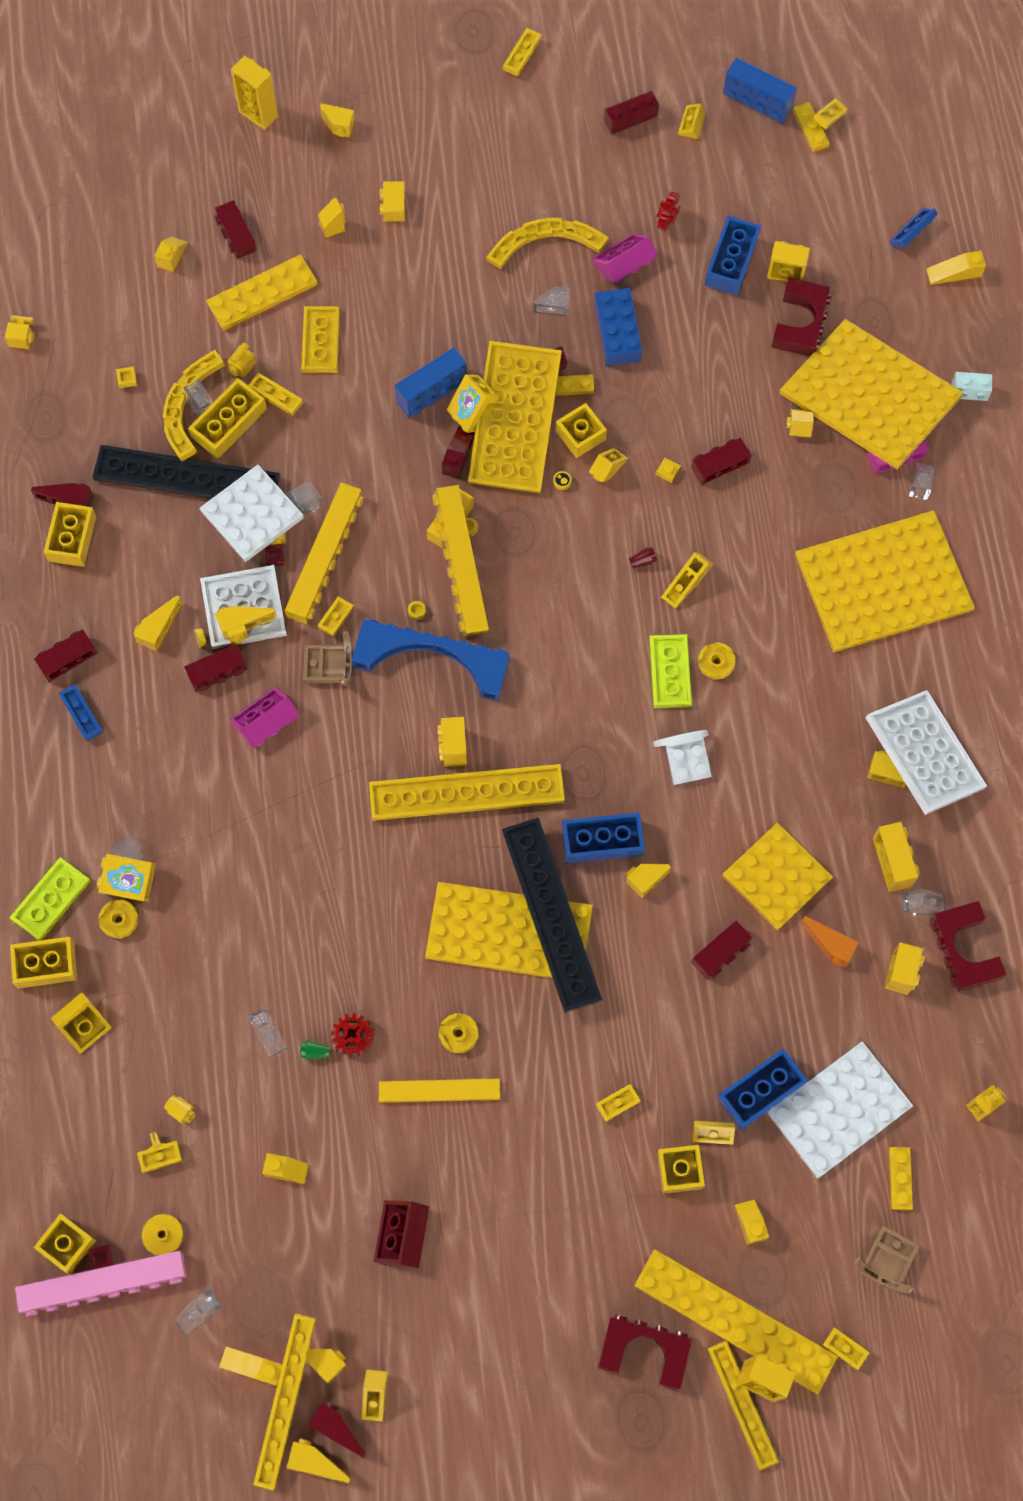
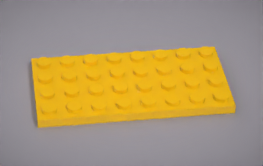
[468,341,562,493]
[425,882,593,978]

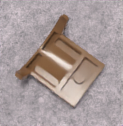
[303,631,352,685]
[855,1225,920,1293]

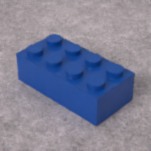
[723,57,797,123]
[705,216,762,295]
[594,288,642,366]
[394,347,467,418]
[562,812,645,864]
[717,1048,808,1131]

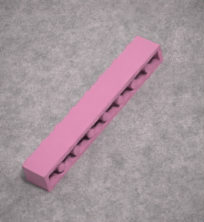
[15,1251,187,1317]

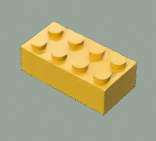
[231,55,278,130]
[188,378,267,459]

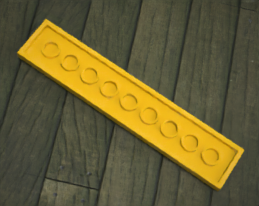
[369,764,565,821]
[634,1249,838,1395]

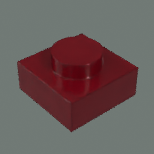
[265,545,285,566]
[88,1244,114,1270]

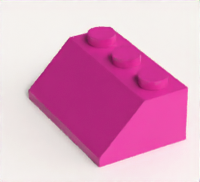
[591,233,658,283]
[229,687,299,748]

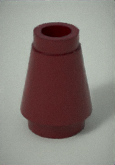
[629,547,658,569]

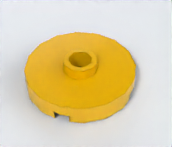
[698,642,736,680]
[99,900,139,939]
[439,1013,478,1053]
[142,1214,183,1256]

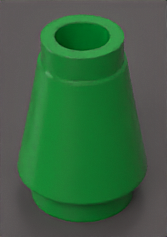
[300,1040,329,1060]

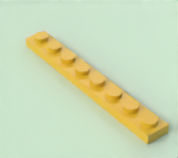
[253,1313,317,1491]

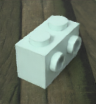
[952,372,992,401]

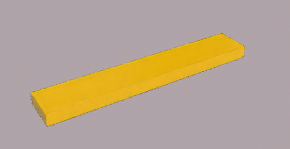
[379,1079,500,1103]
[707,1340,779,1471]

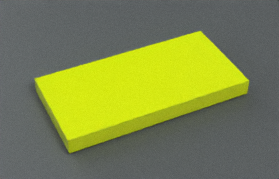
[649,634,692,708]
[9,857,91,941]

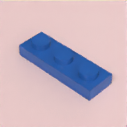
[890,208,938,248]
[59,684,103,742]

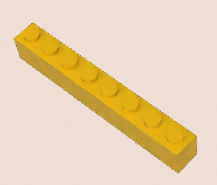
[285,482,364,625]
[432,485,489,637]

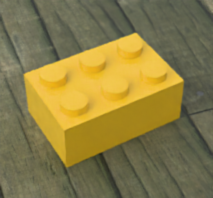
[43,502,96,567]
[873,822,919,893]
[10,937,77,989]

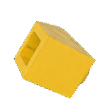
[318,198,347,238]

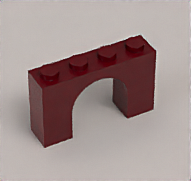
[771,277,832,356]
[930,901,1006,992]
[598,1314,692,1391]

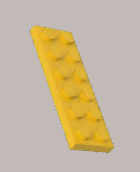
[206,254,318,331]

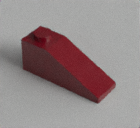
[442,425,475,479]
[31,483,94,507]
[308,1401,366,1458]

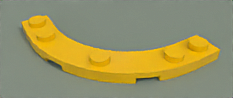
[486,218,609,269]
[163,350,225,462]

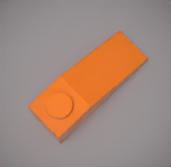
[801,916,859,967]

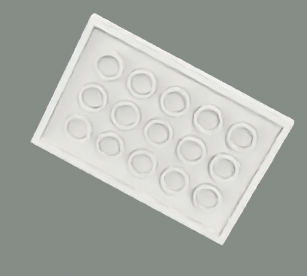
[865,690,987,815]
[767,1042,913,1179]

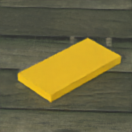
[301,306,340,373]

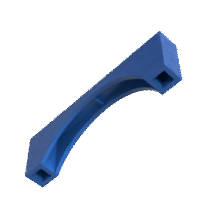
[351,619,510,701]

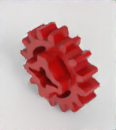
[656,191,681,231]
[331,1013,375,1057]

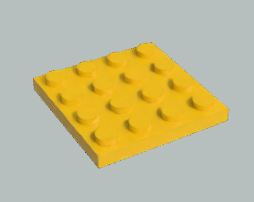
[722,823,833,931]

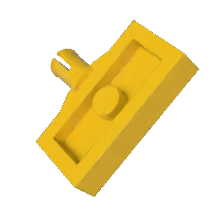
[137,1132,183,1173]

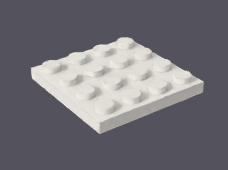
[199,465,304,562]
[200,565,287,649]

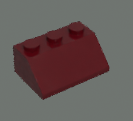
[373,1200,430,1269]

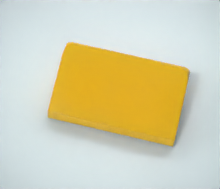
[678,104,706,139]

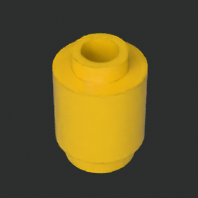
[164,1095,195,1124]

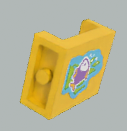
[447,374,499,433]
[97,854,156,902]

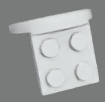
[653,730,712,785]

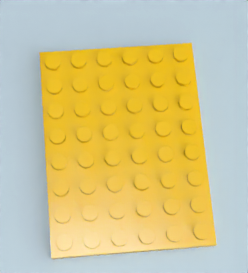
[779,319,963,470]
[795,510,975,653]

